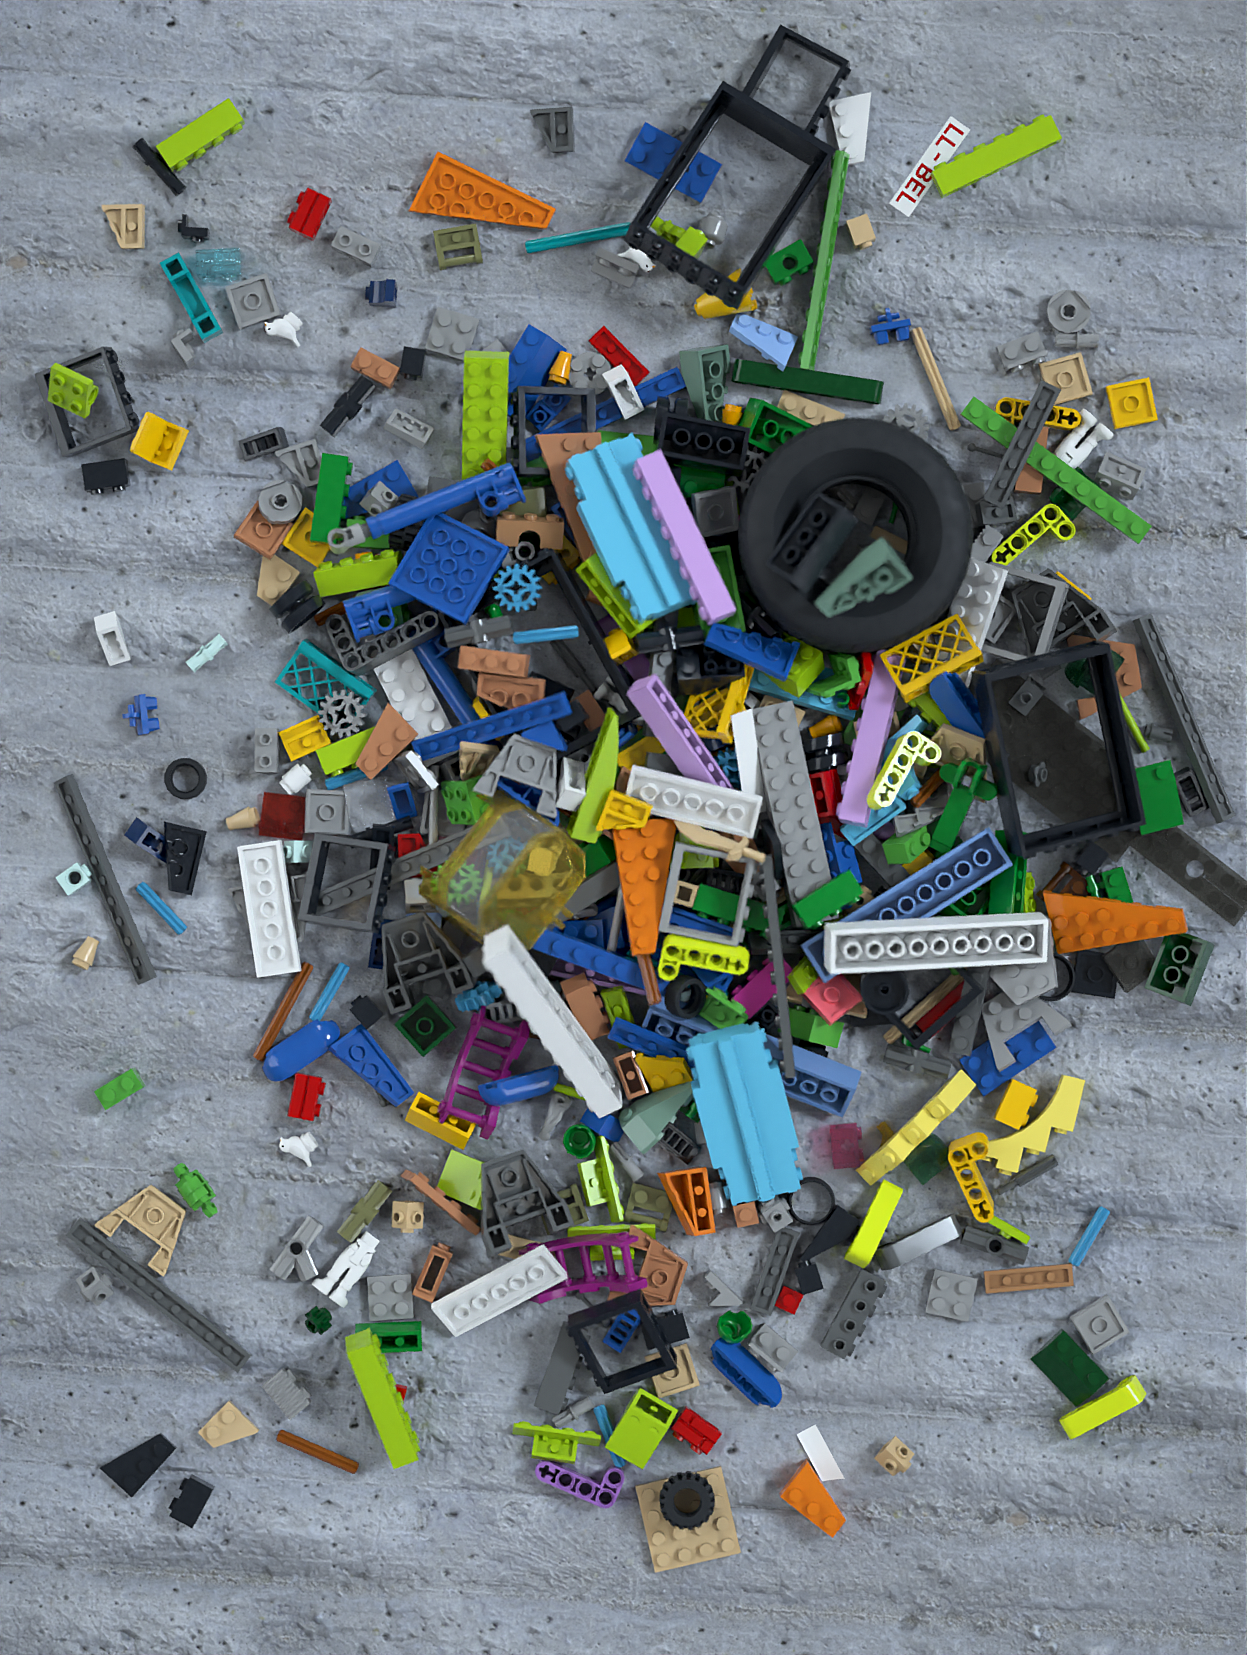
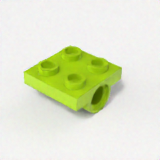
[48,363,99,419]

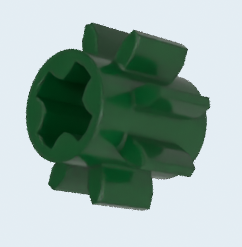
[305,1306,332,1335]

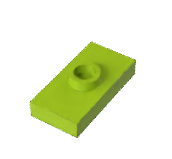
[787,955,818,995]
[988,1215,1030,1245]

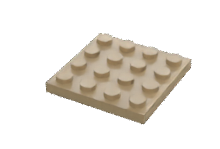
[635,1466,741,1573]

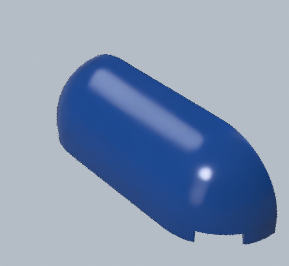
[929,671,985,739]
[496,776,560,829]
[262,1019,340,1081]
[477,1064,559,1106]
[710,1338,782,1408]

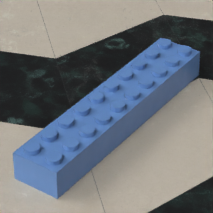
[800,827,1013,983]
[642,995,862,1118]

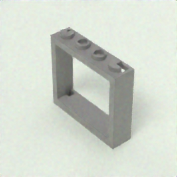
[981,561,1069,670]
[659,842,758,946]

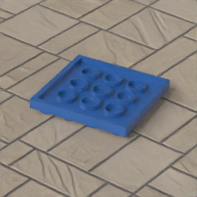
[389,513,510,625]

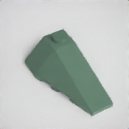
[679,344,731,423]
[815,537,913,617]
[618,1077,694,1154]

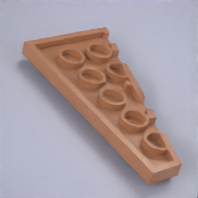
[535,432,602,562]

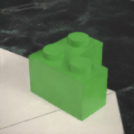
[777,1004,844,1048]

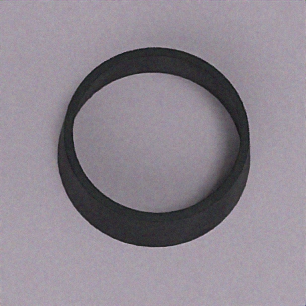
[1038,953,1075,1001]
[787,1177,835,1225]

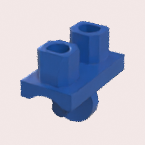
[870,307,911,345]
[122,694,160,736]

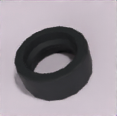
[164,758,207,799]
[664,974,706,1019]

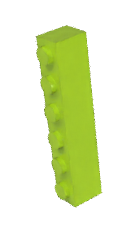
[931,114,1062,198]

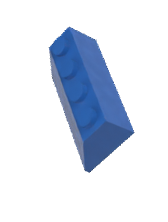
[508,324,567,419]

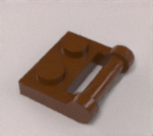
[1035,861,1088,903]

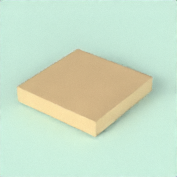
[1038,352,1093,405]
[645,1343,700,1398]

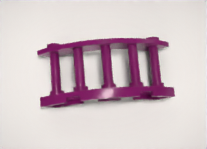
[437,1005,530,1140]
[518,1232,648,1304]

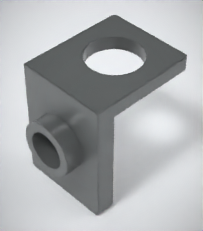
[1009,676,1046,716]

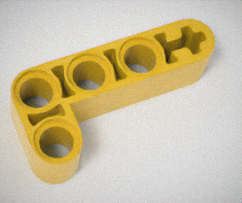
[994,397,1081,431]
[948,1132,994,1223]

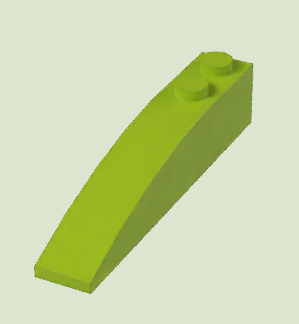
[566,708,619,844]

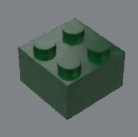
[394,995,457,1057]

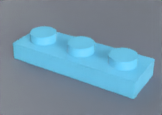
[840,794,906,846]

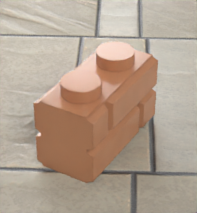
[350,348,400,390]
[613,1050,649,1100]

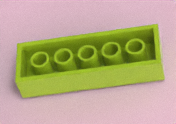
[462,350,509,481]
[345,1328,421,1469]

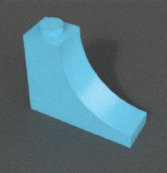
[880,715,929,801]

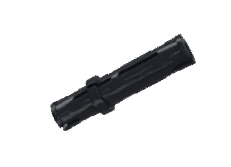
[132,138,187,197]
[347,815,414,849]

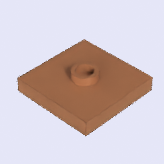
[234,500,295,561]

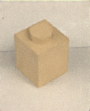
[845,213,876,250]
[674,880,699,908]

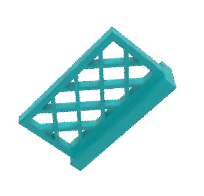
[275,638,377,733]

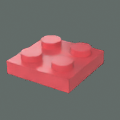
[801,973,862,1026]

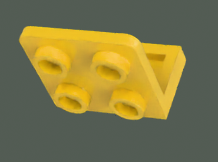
[130,412,189,471]

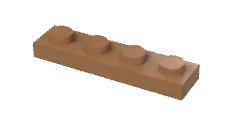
[983,1263,1074,1294]

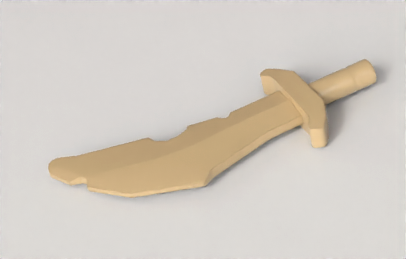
[674,820,766,863]

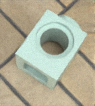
[55,862,92,896]

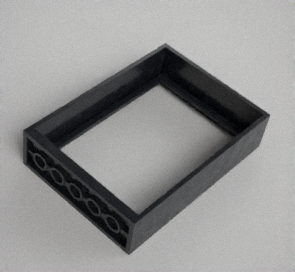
[624,81,836,310]
[438,548,642,763]
[971,641,1146,859]

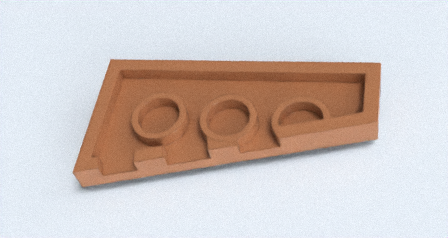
[401,1170,481,1236]

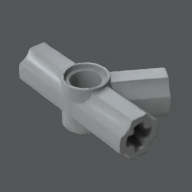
[270,1215,324,1282]

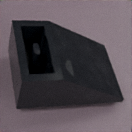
[675,642,745,695]

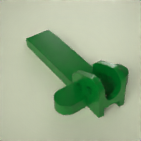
[929,757,998,854]

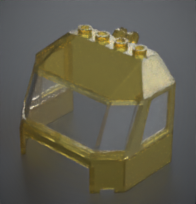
[419,790,585,950]

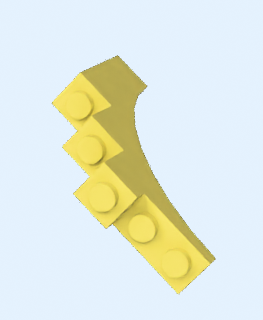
[856,1069,976,1186]
[955,1074,1085,1176]

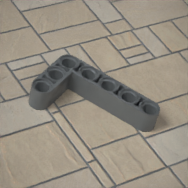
[325,611,444,676]

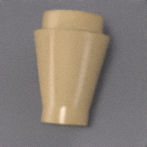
[226,806,260,831]
[72,936,99,970]

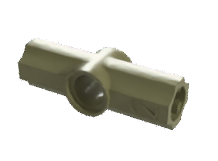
[337,1180,393,1243]

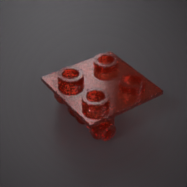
[259,792,305,841]

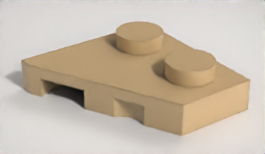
[257,555,300,606]

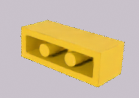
[405,1092,476,1150]

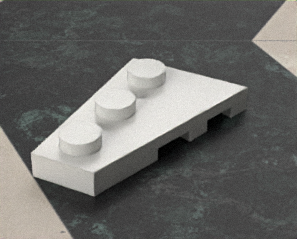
[829,92,871,166]

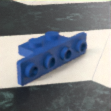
[820,822,863,910]

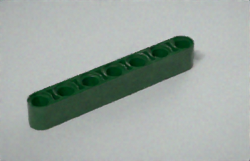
[731,359,884,404]

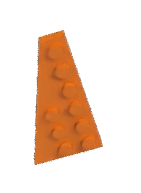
[409,152,556,230]
[612,818,676,957]
[1043,890,1188,954]

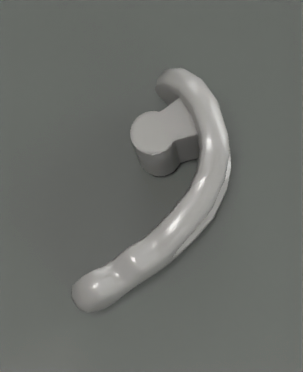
[538,1092,571,1141]

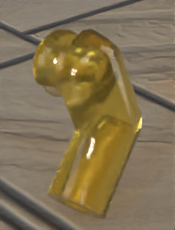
[876,1120,895,1148]

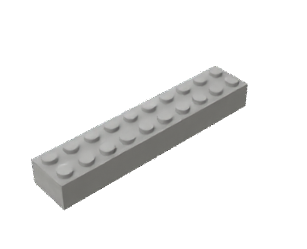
[752,701,840,927]

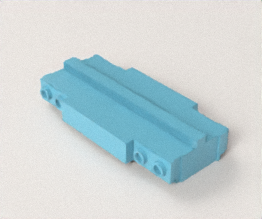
[565,433,697,624]
[686,1022,803,1206]

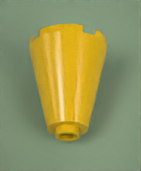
[694,268,758,319]

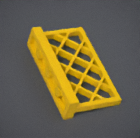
[880,613,984,703]
[684,663,755,744]

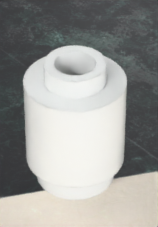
[279,763,312,795]

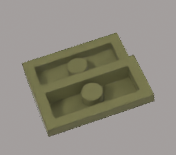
[500,486,548,533]

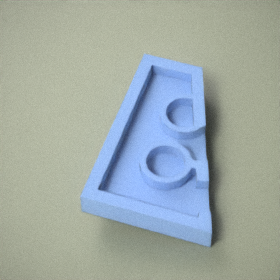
[729,313,798,372]

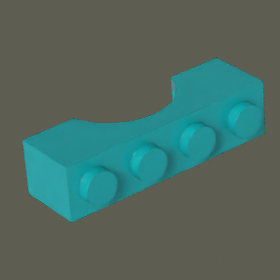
[160,252,224,343]

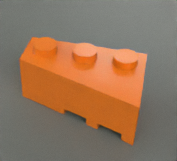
[657,1166,716,1236]
[779,1459,846,1538]

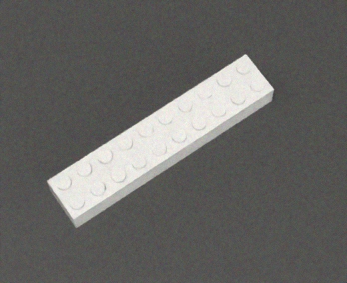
[824,912,1048,974]
[483,925,622,1118]

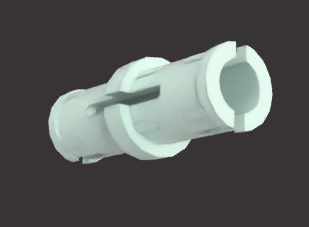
[186,634,228,672]

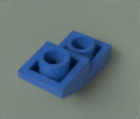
[526,383,572,431]
[618,722,638,749]

